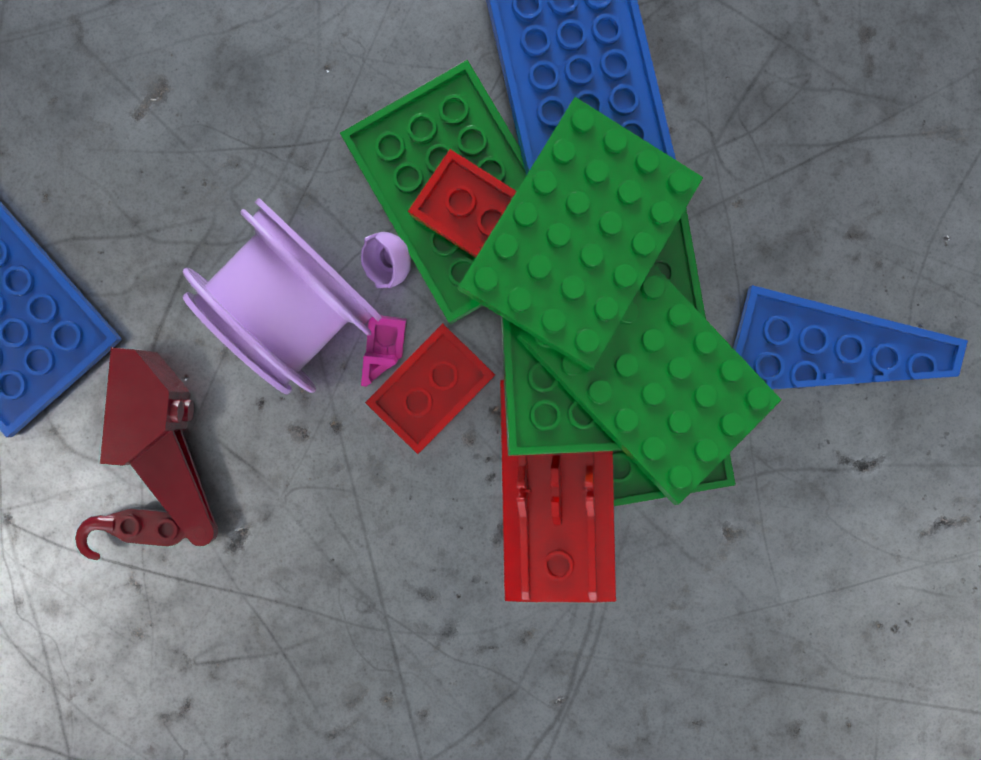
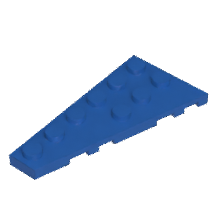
[733,285,968,390]

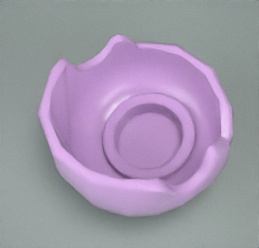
[361,232,411,289]

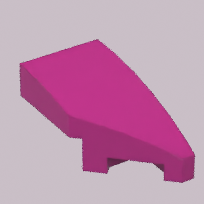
[361,315,407,387]

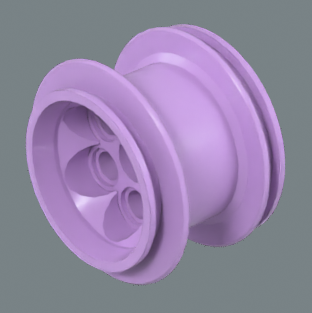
[183,198,382,394]

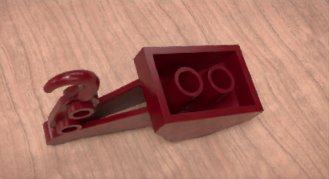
[75,347,218,560]

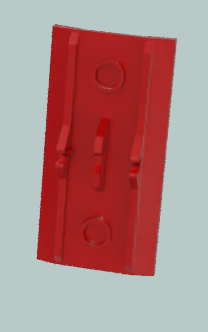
[500,380,616,603]

